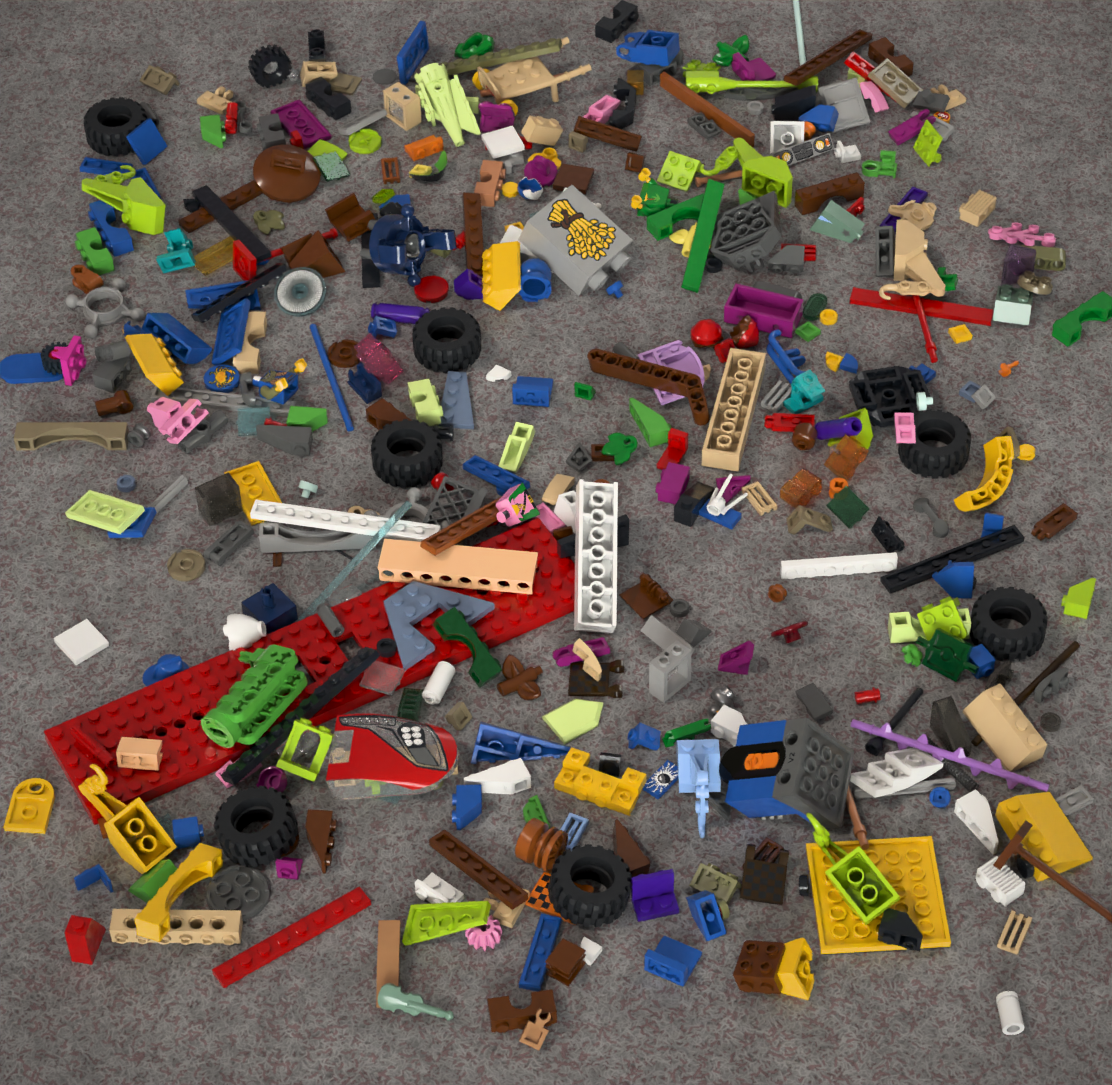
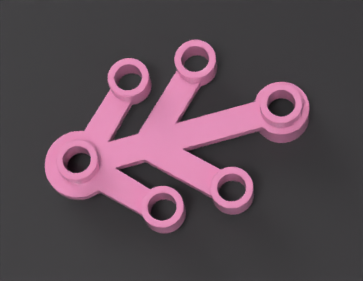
[988,222,1056,247]

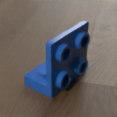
[512,376,553,407]
[644,936,702,987]

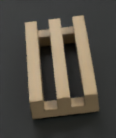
[742,481,777,516]
[997,911,1032,955]

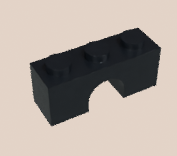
[595,0,639,43]
[305,77,351,121]

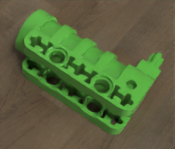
[201,645,308,748]

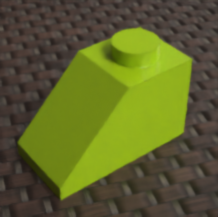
[1061,578,1096,619]

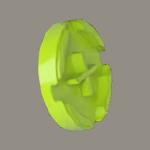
[348,129,382,154]

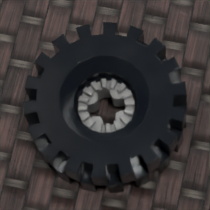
[248,44,292,88]

